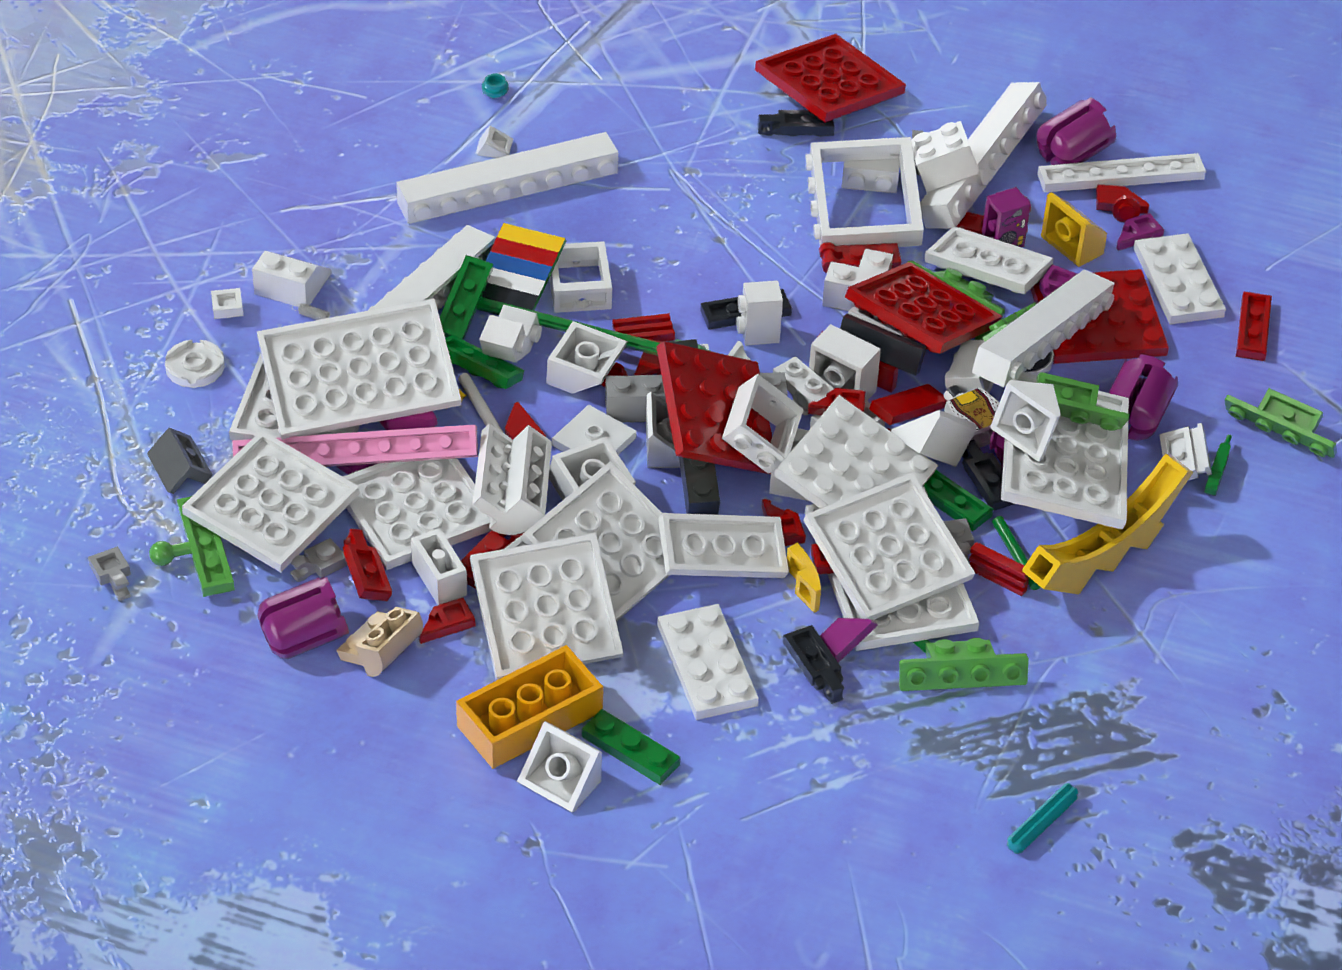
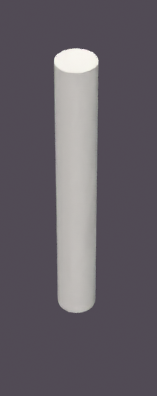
[458,373,503,432]

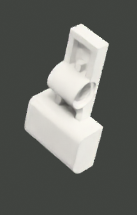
[773,356,885,428]

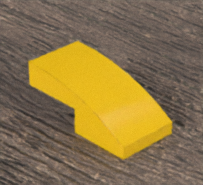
[787,543,821,613]

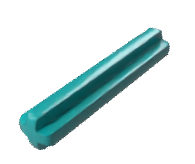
[1006,783,1079,854]

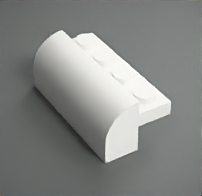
[473,423,552,535]

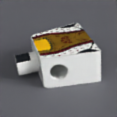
[944,385,1000,448]

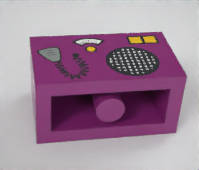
[982,187,1031,247]

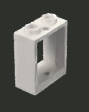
[549,241,612,313]
[722,374,803,473]

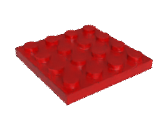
[755,33,906,122]
[845,262,1003,354]
[1031,269,1169,364]
[656,341,772,475]

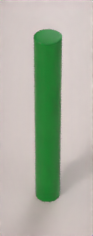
[992,516,1041,590]

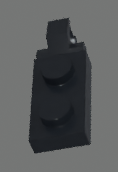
[757,110,835,137]
[962,440,1014,511]
[783,625,844,704]

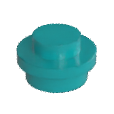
[482,73,509,98]

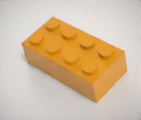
[456,645,603,769]

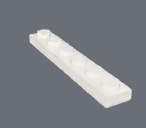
[1037,153,1206,193]

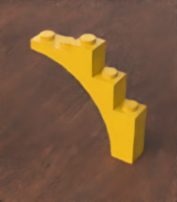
[1022,453,1193,594]

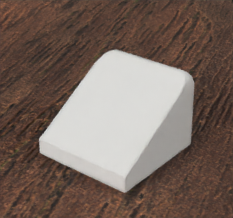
[476,126,513,158]

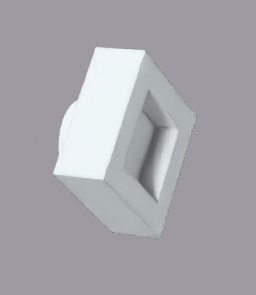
[211,288,243,319]

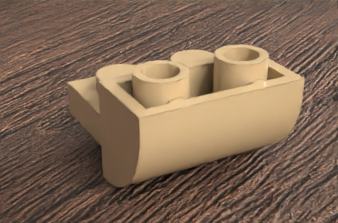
[336,607,423,677]

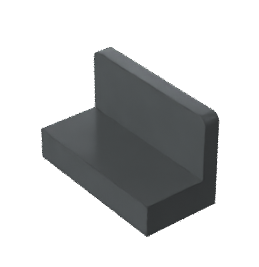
[147,428,213,494]

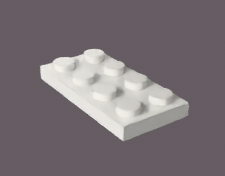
[925,227,1053,295]
[1133,233,1226,325]
[658,513,789,578]
[657,604,759,720]

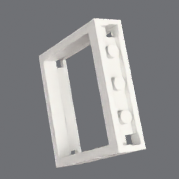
[805,137,924,247]

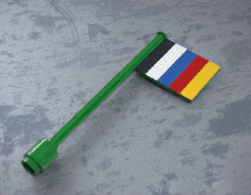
[477,223,710,356]

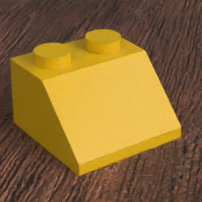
[1041,192,1107,267]

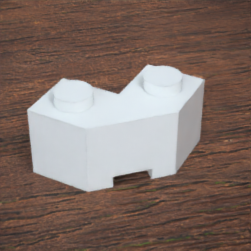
[822,249,893,311]
[479,305,542,363]

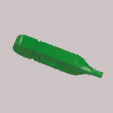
[1204,434,1232,496]

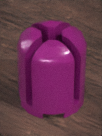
[1037,97,1116,165]
[1109,354,1179,441]
[257,576,349,659]

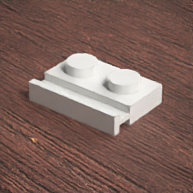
[1159,423,1212,480]

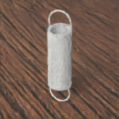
[292,303,336,320]

